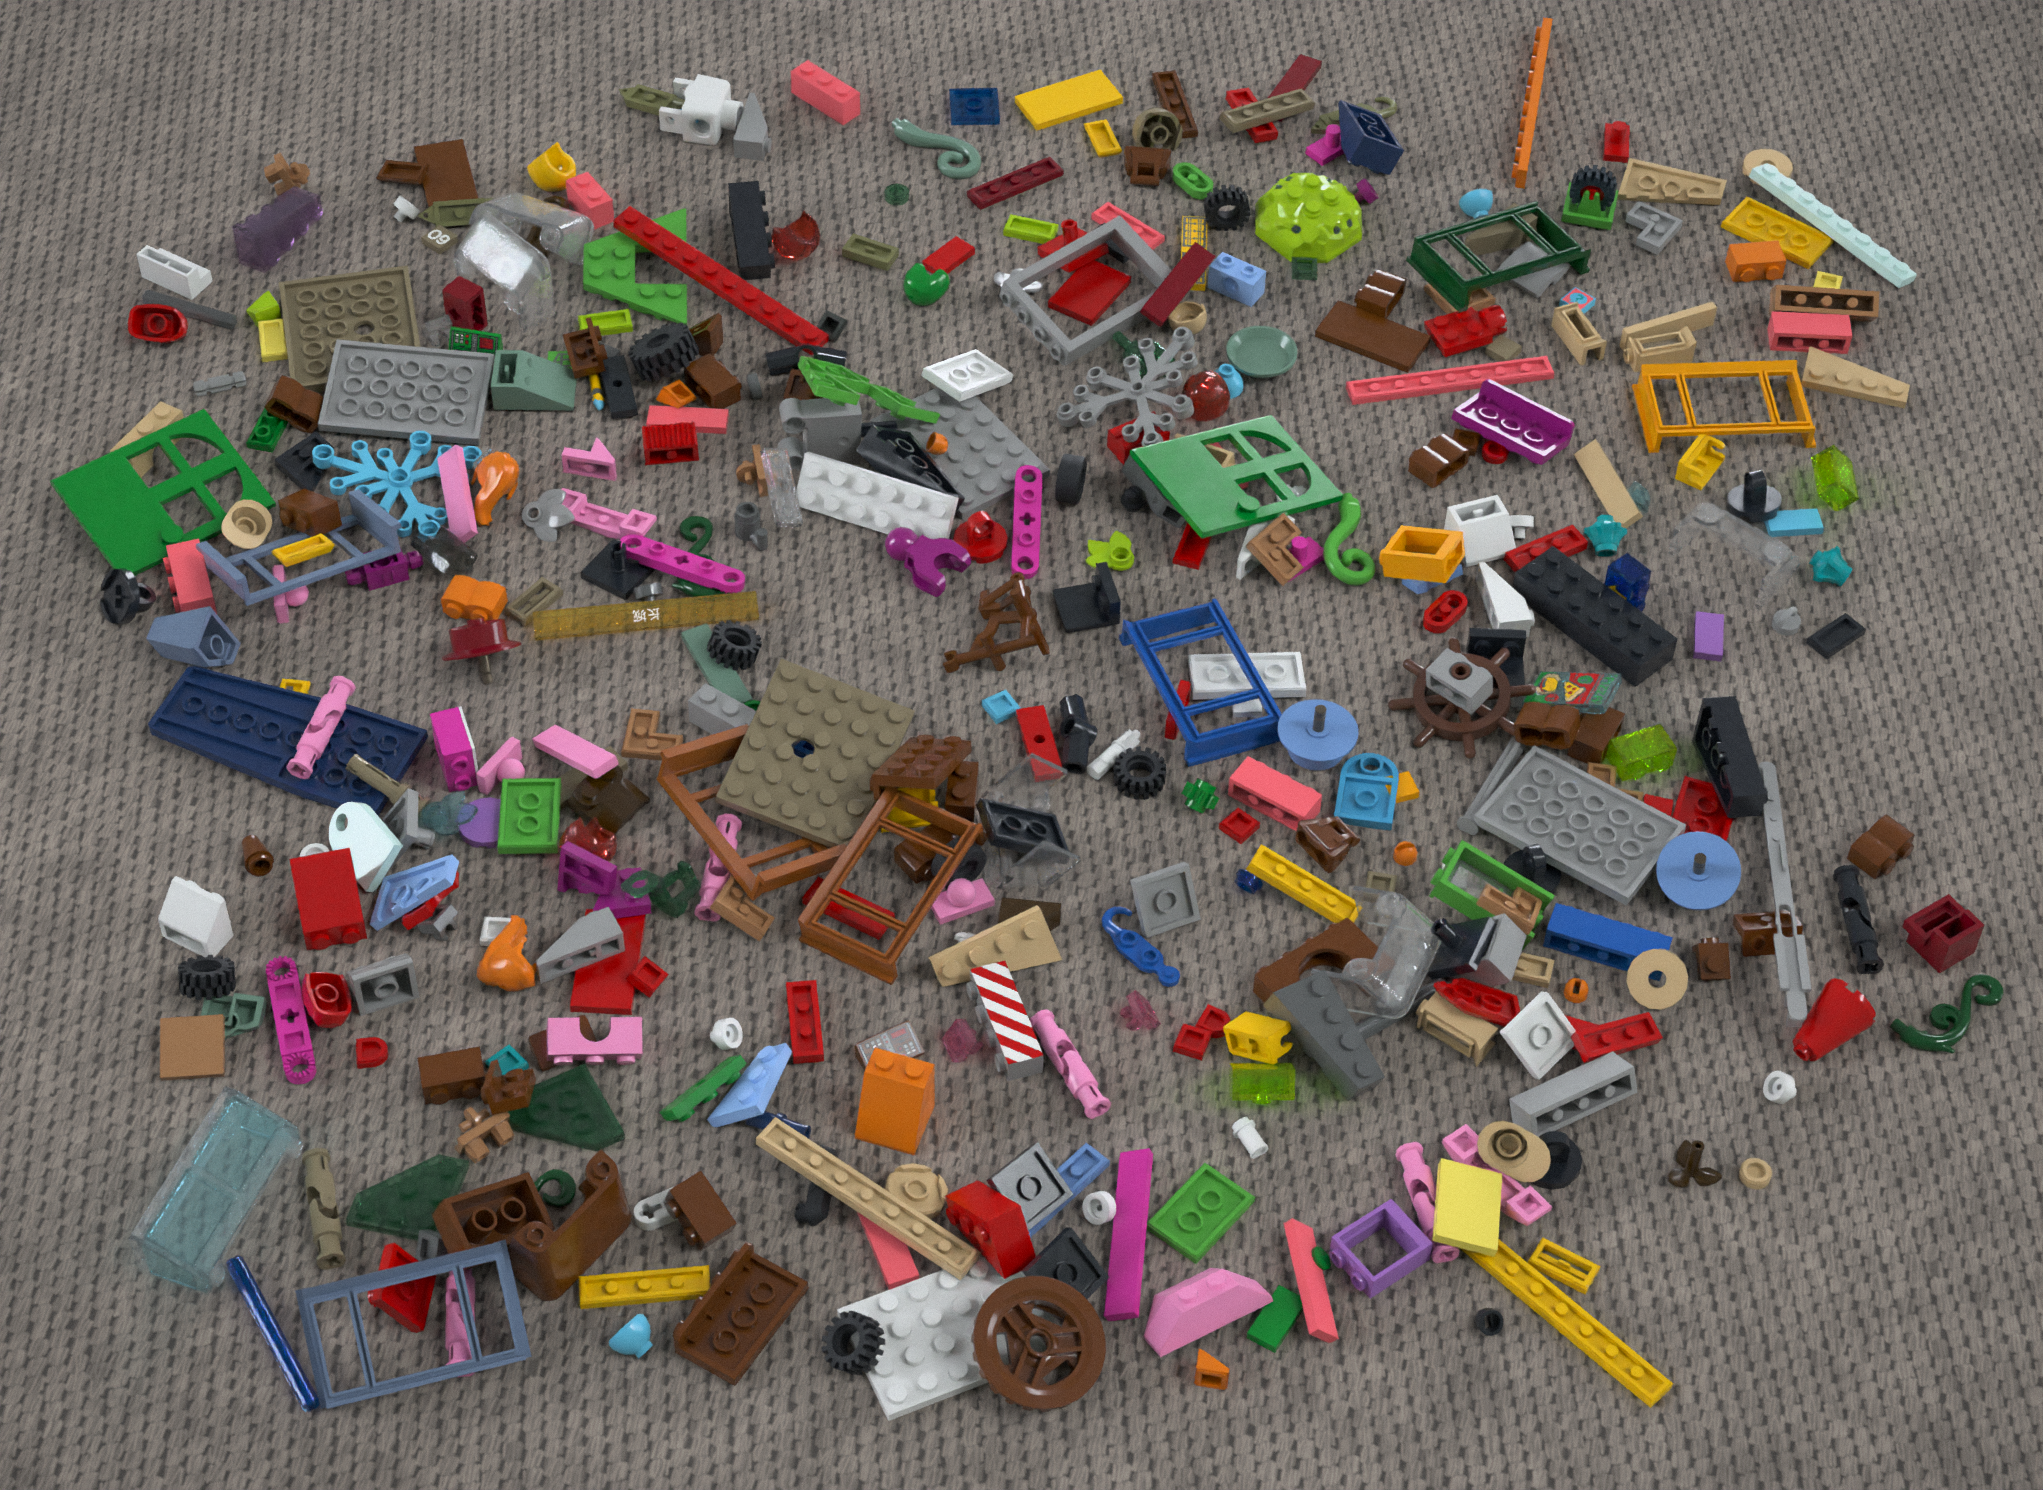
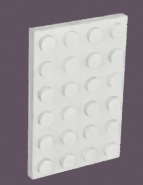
[837,1255,1060,1421]

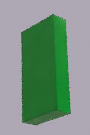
[1246,1285,1303,1353]

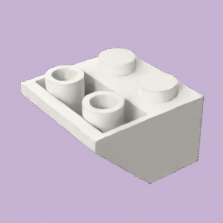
[1444,495,1516,567]
[158,876,234,957]

